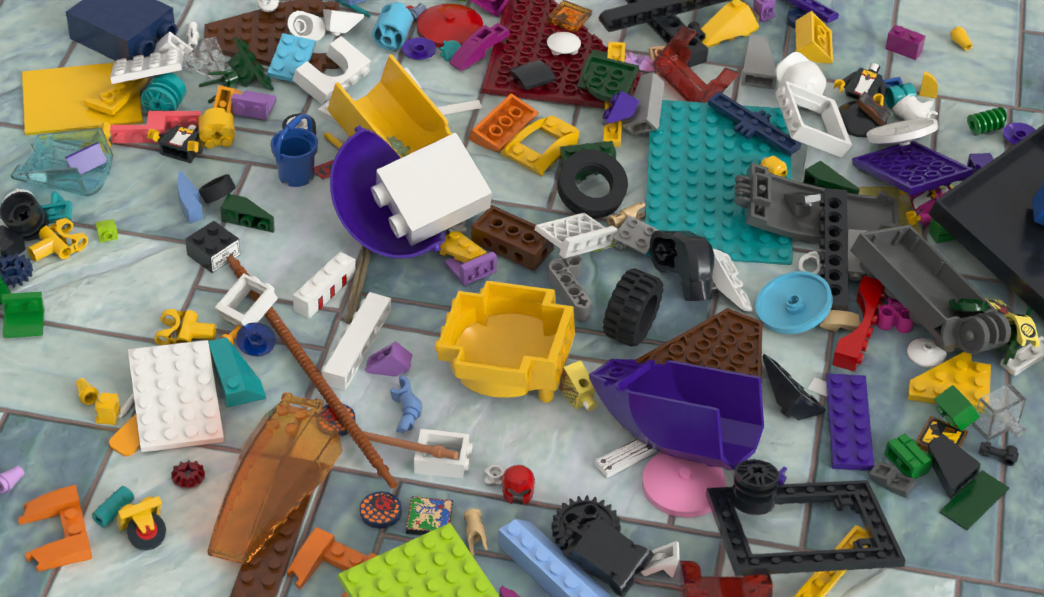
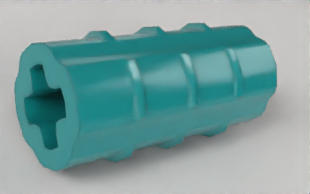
[92,486,135,527]

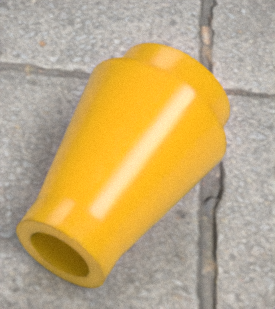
[950,26,973,51]
[75,378,99,405]

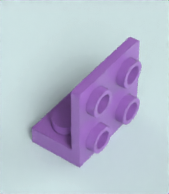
[445,251,497,286]

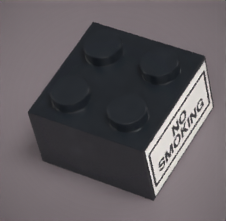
[185,221,240,273]

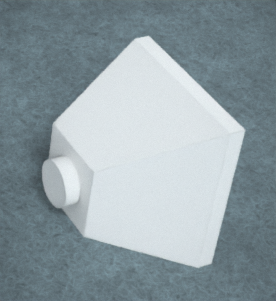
[323,9,364,35]

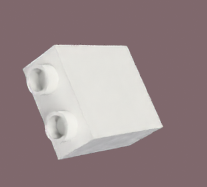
[371,133,492,246]

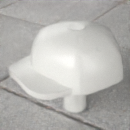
[775,52,827,108]

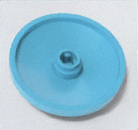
[756,271,833,334]

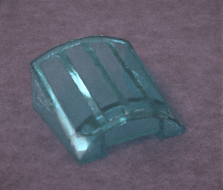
[10,128,113,197]

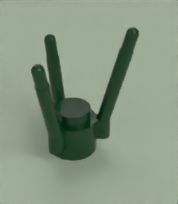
[199,69,239,103]

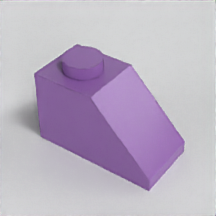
[365,341,412,377]

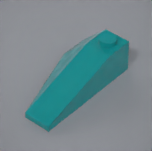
[208,337,266,408]

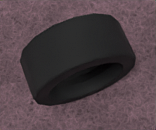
[199,174,236,204]

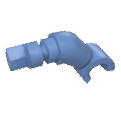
[390,375,422,433]

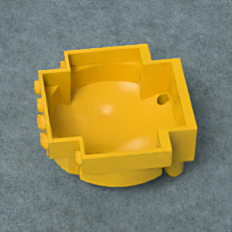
[435,281,575,403]

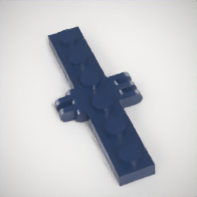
[707,91,802,157]

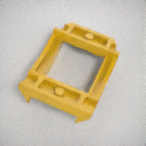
[500,115,579,176]

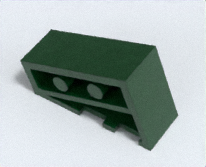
[559,141,616,181]

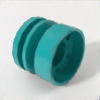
[141,72,187,112]

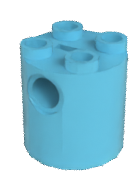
[372,2,413,50]

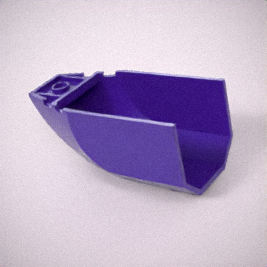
[589,359,764,470]

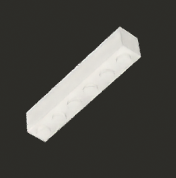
[321,292,391,391]

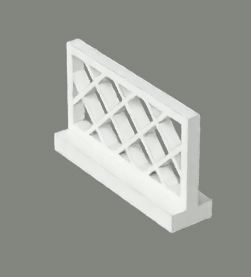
[534,213,618,259]

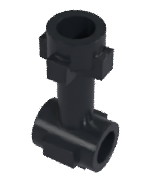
[979,441,1019,466]

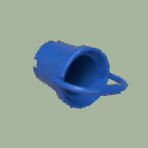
[270,114,318,187]

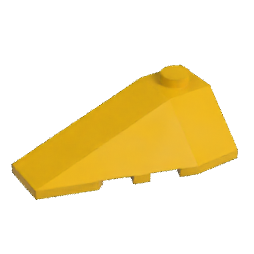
[701,0,759,48]

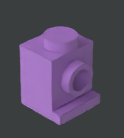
[753,0,776,23]

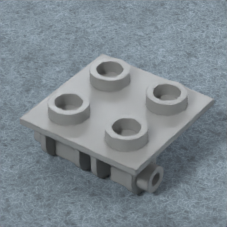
[613,215,658,254]

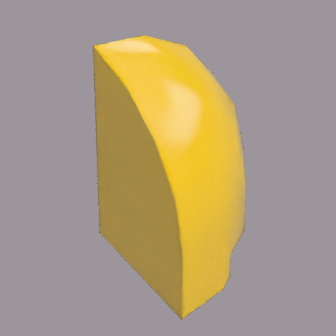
[919,71,938,99]

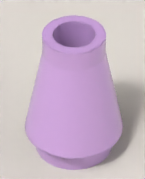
[0,466,24,494]

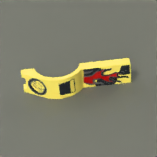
[985,298,1040,348]

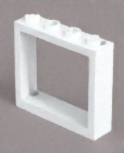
[775,81,852,158]

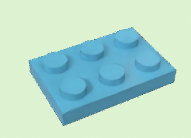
[267,33,316,83]

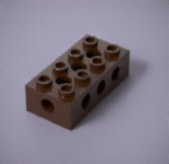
[471,205,554,271]

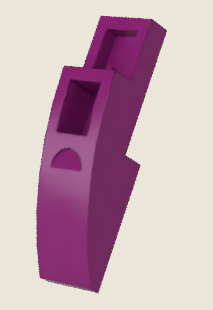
[449,23,510,71]

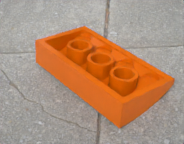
[469,93,539,152]

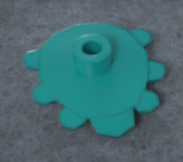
[440,40,461,62]

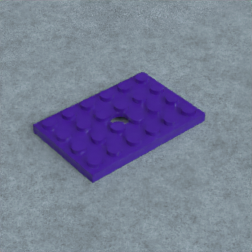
[852,141,974,196]

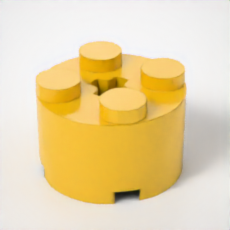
[198,108,235,149]

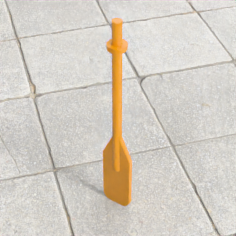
[109,325,243,456]

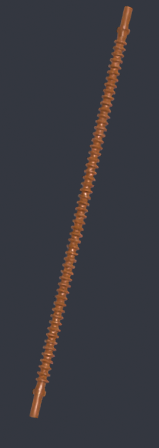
[227,255,397,489]

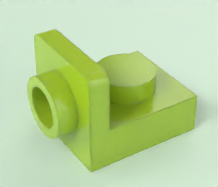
[95,219,118,243]

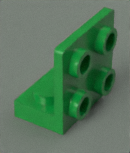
[1,292,45,338]

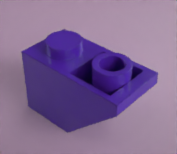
[602,91,640,126]

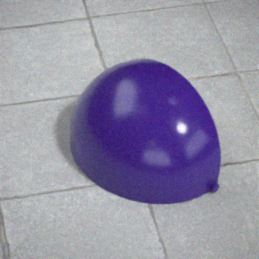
[330,126,446,259]

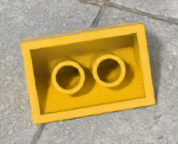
[795,11,833,64]

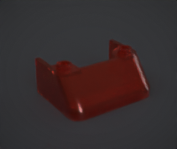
[654,26,739,103]

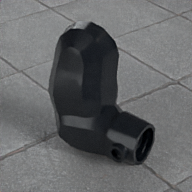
[650,230,716,301]

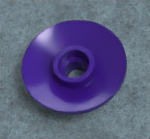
[402,37,436,60]
[1003,122,1036,145]

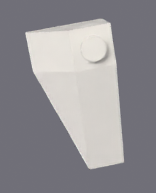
[712,248,754,313]

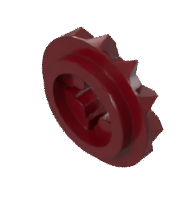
[171,459,205,488]

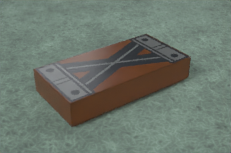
[856,91,890,126]

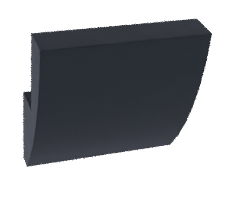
[509,60,557,90]

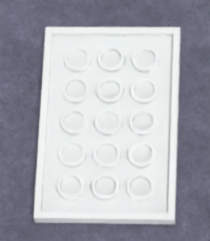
[128,340,224,452]

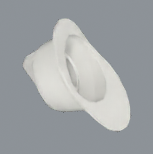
[287,11,325,41]

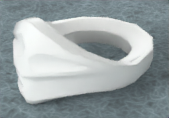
[798,251,823,275]

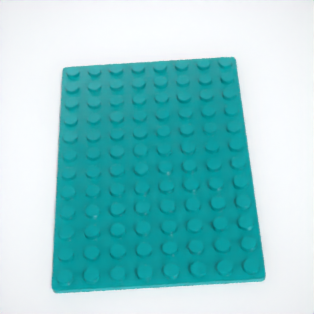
[645,100,793,265]

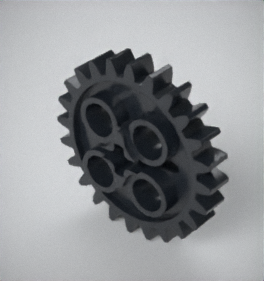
[552,495,621,550]

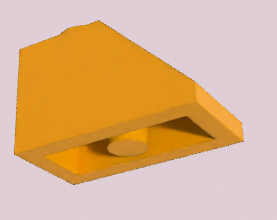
[213,85,241,115]

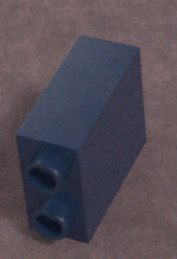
[66,0,177,61]

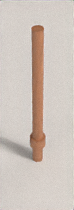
[363,431,459,460]

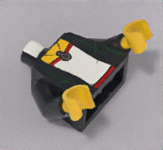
[833,63,887,106]
[147,125,203,163]

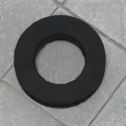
[557,150,628,219]

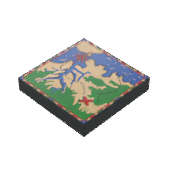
[406,496,453,535]

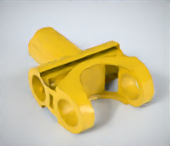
[27,218,88,262]
[154,309,217,346]

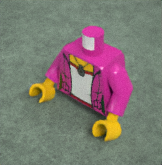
[899,185,951,227]

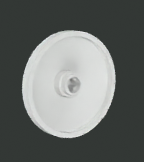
[867,118,938,146]

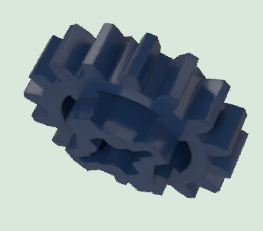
[0,253,33,288]

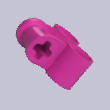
[876,297,914,333]

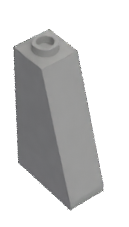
[741,35,777,90]
[622,72,664,135]

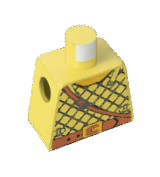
[559,360,598,411]

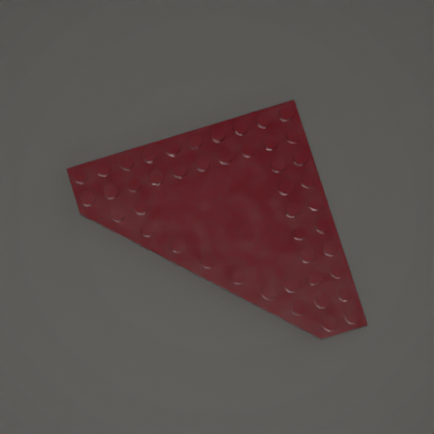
[482,0,642,108]

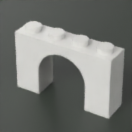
[293,36,371,105]

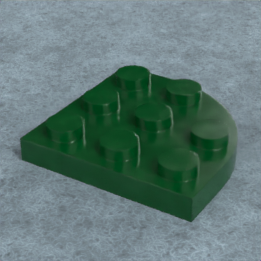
[583,54,639,102]

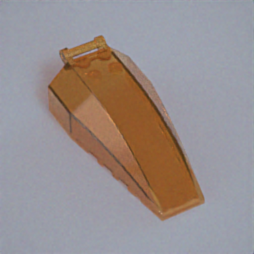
[207,392,342,565]

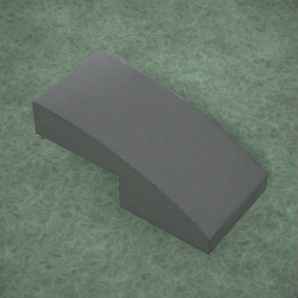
[869,461,916,498]

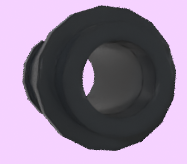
[688,22,706,41]

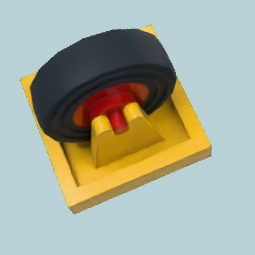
[116,496,166,551]

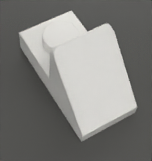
[641,541,679,578]

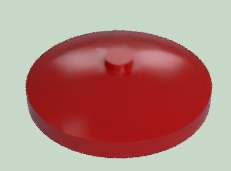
[417,4,483,49]

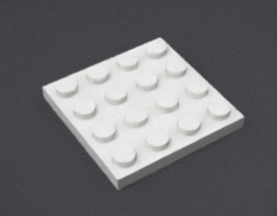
[110,48,183,84]

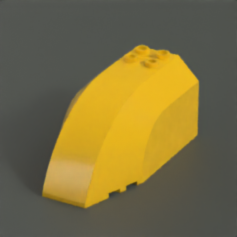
[327,54,453,158]

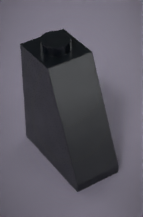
[928,434,981,499]

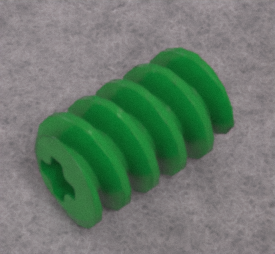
[967,107,1007,136]

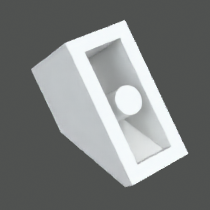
[155,31,196,63]

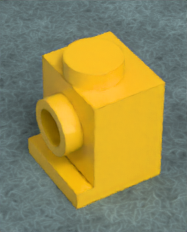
[95,392,120,425]

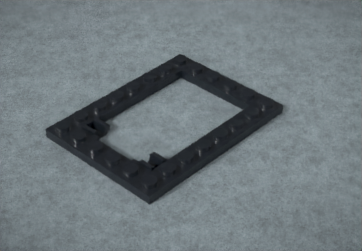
[706,480,906,576]

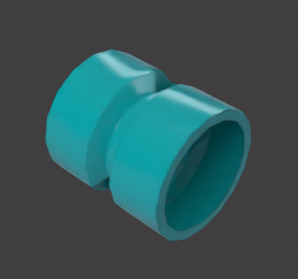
[885,83,917,109]

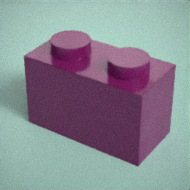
[885,25,926,60]

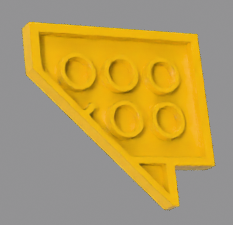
[908,352,991,412]

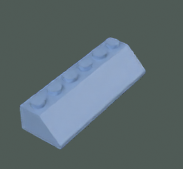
[498,519,612,597]

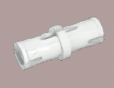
[186,22,199,50]

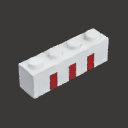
[293,252,356,319]

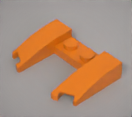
[18,484,92,572]
[287,527,378,597]

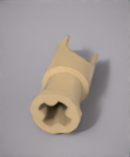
[607,202,645,229]
[463,508,488,556]

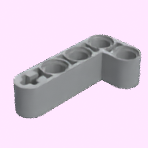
[548,255,591,322]

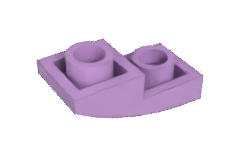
[625,52,656,72]

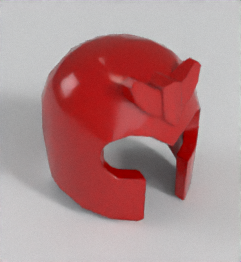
[501,464,535,504]

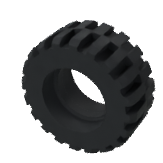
[603,268,663,347]

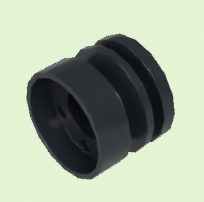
[0,191,49,241]
[731,459,779,515]

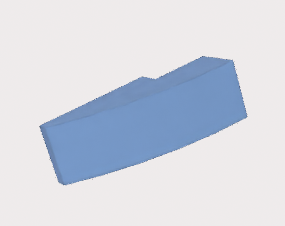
[177,171,203,224]

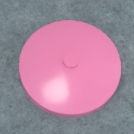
[642,452,726,517]

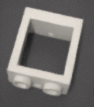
[215,274,278,333]
[414,429,473,479]

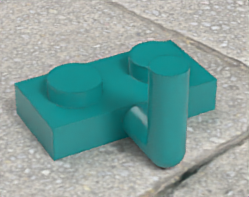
[41,191,73,224]

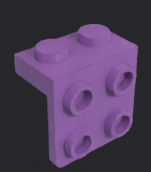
[232,91,277,120]

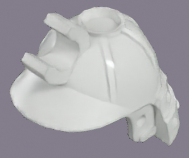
[893,95,938,120]

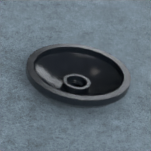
[838,101,887,138]

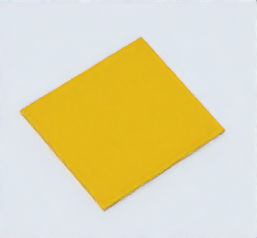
[22,62,143,136]

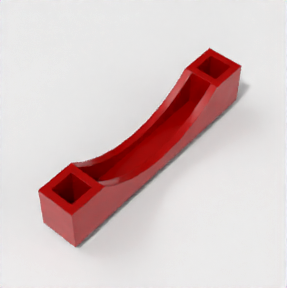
[832,275,886,372]

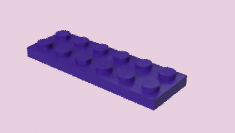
[825,373,874,471]

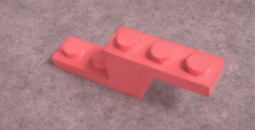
[110,111,202,143]

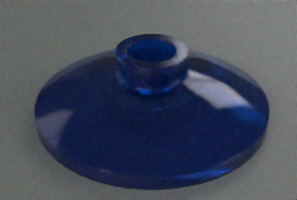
[236,322,276,357]

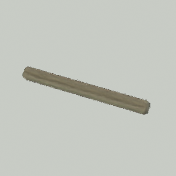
[345,245,371,323]

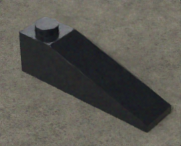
[762,354,826,421]

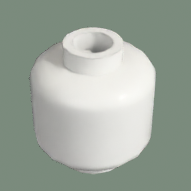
[257,0,279,12]

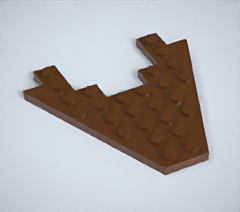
[203,0,339,73]
[636,308,763,377]

